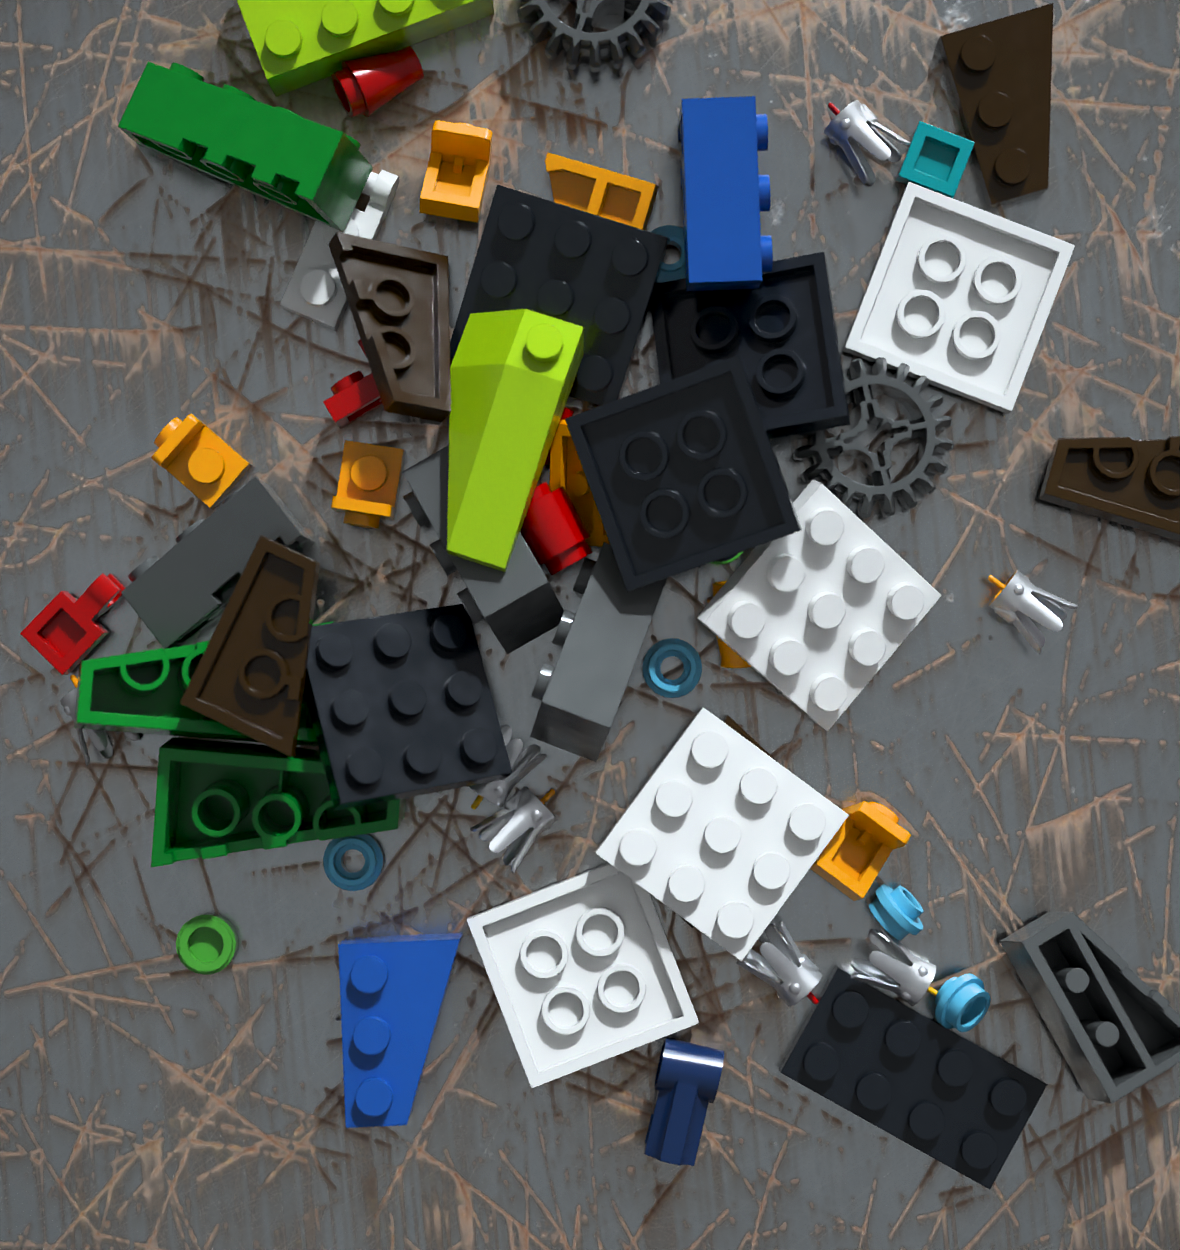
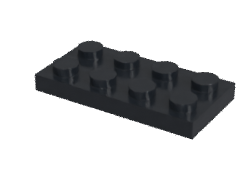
[779,966,1048,1189]

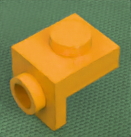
[419,120,492,223]
[810,801,911,901]

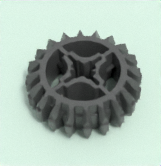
[517,0,671,73]
[793,357,954,519]

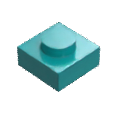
[896,121,975,198]

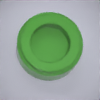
[176,913,239,975]

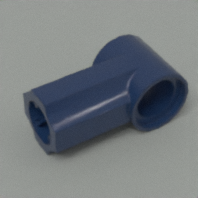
[644,1037,724,1166]

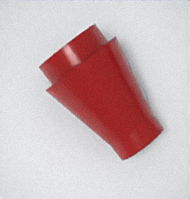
[331,46,424,118]

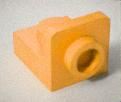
[151,413,252,510]
[331,440,405,529]

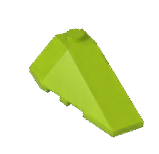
[447,309,584,572]

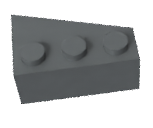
[402,445,564,654]
[121,476,315,649]
[530,542,667,762]
[1000,912,1180,1104]

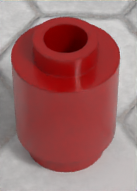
[520,481,593,575]

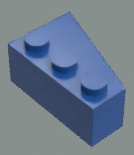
[677,96,773,291]
[338,932,463,1128]

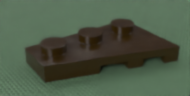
[937,3,1053,209]
[328,232,451,422]
[1039,436,1180,542]
[180,535,320,757]

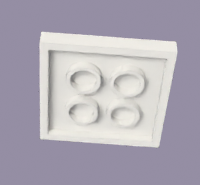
[842,182,1075,414]
[696,480,942,732]
[595,707,849,961]
[467,863,699,1089]

